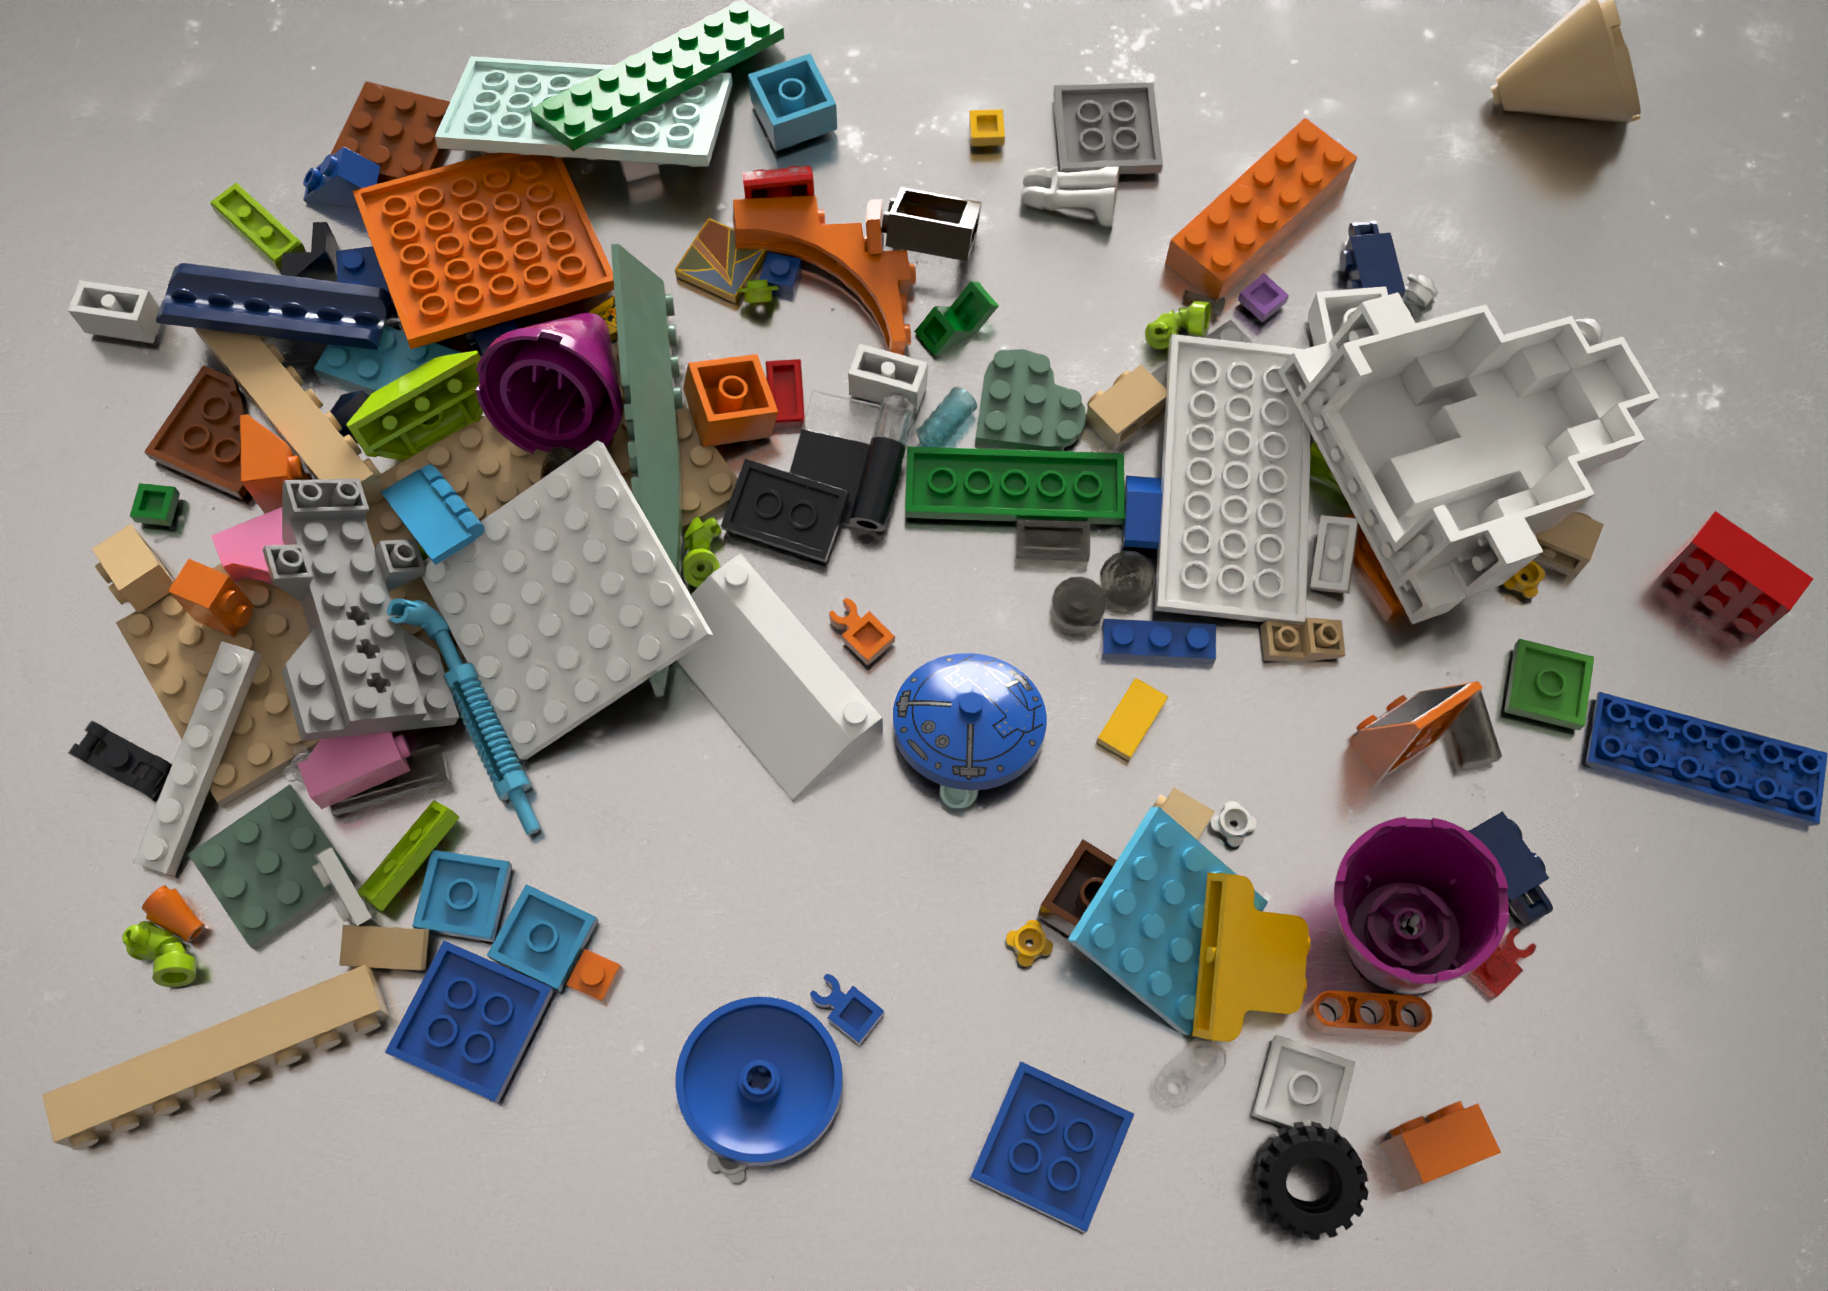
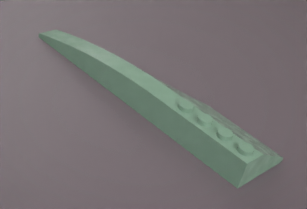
[611,243,683,697]

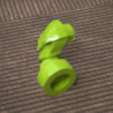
[1145,301,1211,350]
[682,516,722,588]
[122,921,197,987]

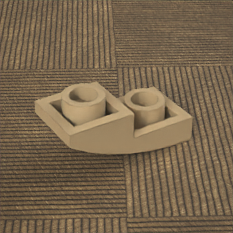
[1260,618,1346,661]
[339,925,429,970]

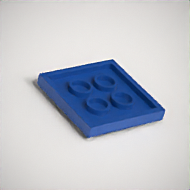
[385,940,554,1104]
[970,1061,1134,1233]

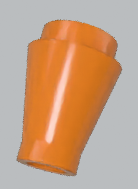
[142,885,205,943]

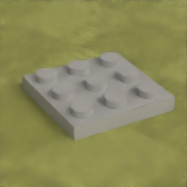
[1053,82,1163,174]

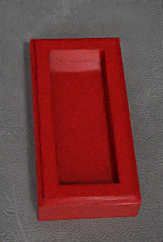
[765,359,805,429]

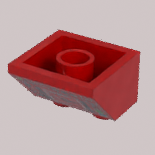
[742,166,815,199]

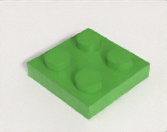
[1504,639,1594,731]

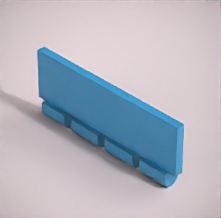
[381,464,485,565]

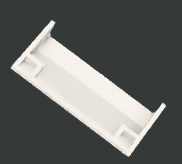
[676,553,883,802]

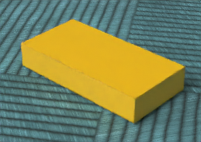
[1096,677,1169,761]

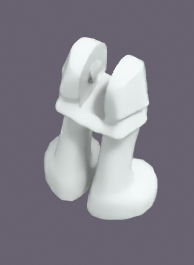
[1021,167,1119,227]

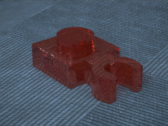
[1467,928,1536,1000]

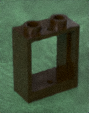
[881,187,982,261]

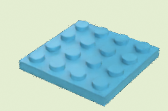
[1068,807,1268,1035]

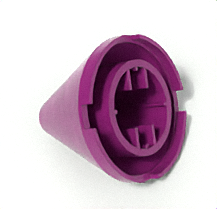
[476,313,623,461]

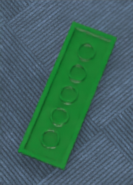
[905,446,1125,525]

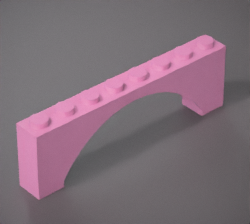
[211,507,412,809]

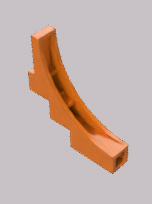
[733,196,916,356]

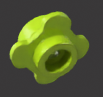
[737,279,778,303]

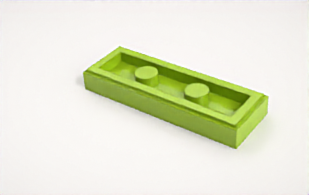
[210,182,305,270]
[357,800,460,911]

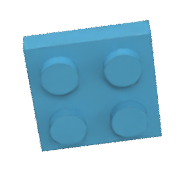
[412,850,512,942]
[486,884,599,992]

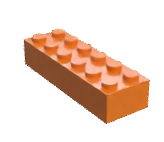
[1165,118,1357,305]

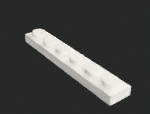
[133,641,262,876]

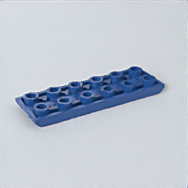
[1586,692,1828,826]

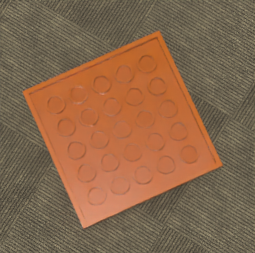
[353,152,614,349]

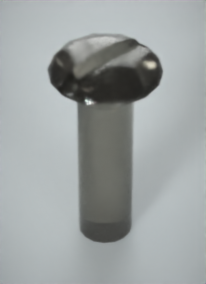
[1183,290,1225,317]

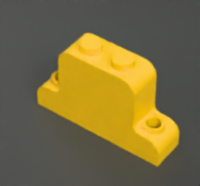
[1192,872,1311,1042]

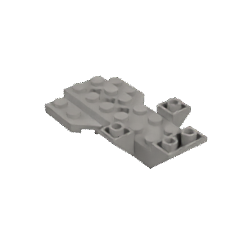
[263,479,459,741]

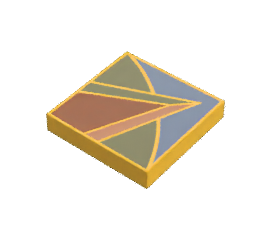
[675,218,769,303]

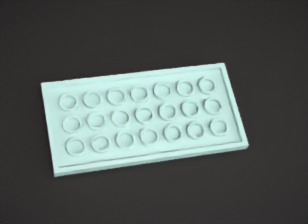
[435,57,732,167]

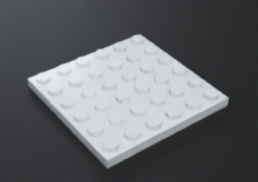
[421,440,713,760]

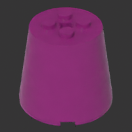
[1334,816,1509,994]

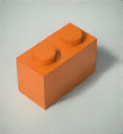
[168,559,254,638]

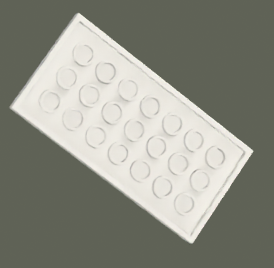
[1154,334,1311,625]

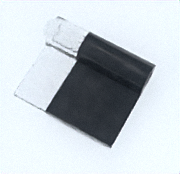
[789,390,916,532]

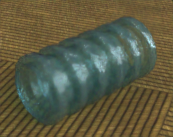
[916,387,977,447]

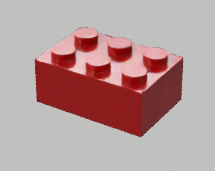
[1662,511,1814,639]

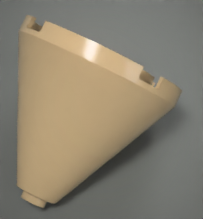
[1491,0,1641,124]

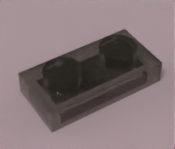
[1015,519,1090,562]
[1449,691,1502,768]

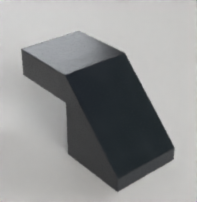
[281,222,337,280]

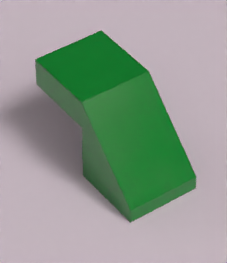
[914,281,999,356]

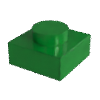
[130,483,180,526]

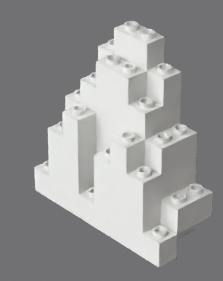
[1278,293,1659,624]

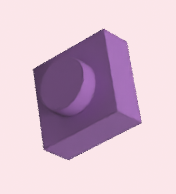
[1238,273,1289,322]

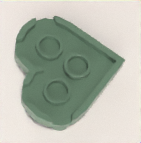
[975,349,1086,451]

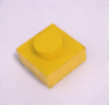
[969,109,1005,146]

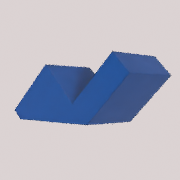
[1122,475,1162,549]

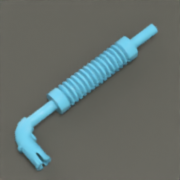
[387,598,541,835]

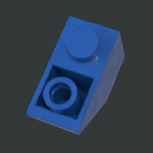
[303,147,380,207]

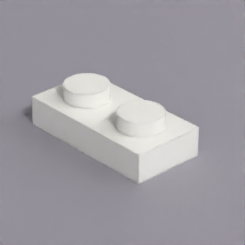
[1310,515,1359,594]
[312,847,372,926]

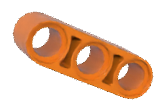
[1305,990,1433,1039]

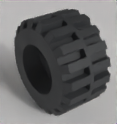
[1255,1121,1368,1240]

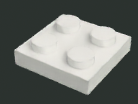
[1252,1035,1356,1131]

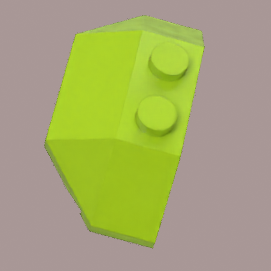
[346,351,483,460]

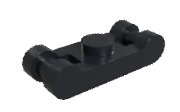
[68,721,172,800]

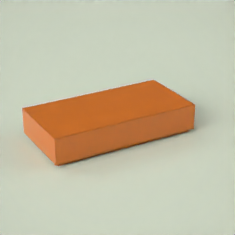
[866,200,884,254]

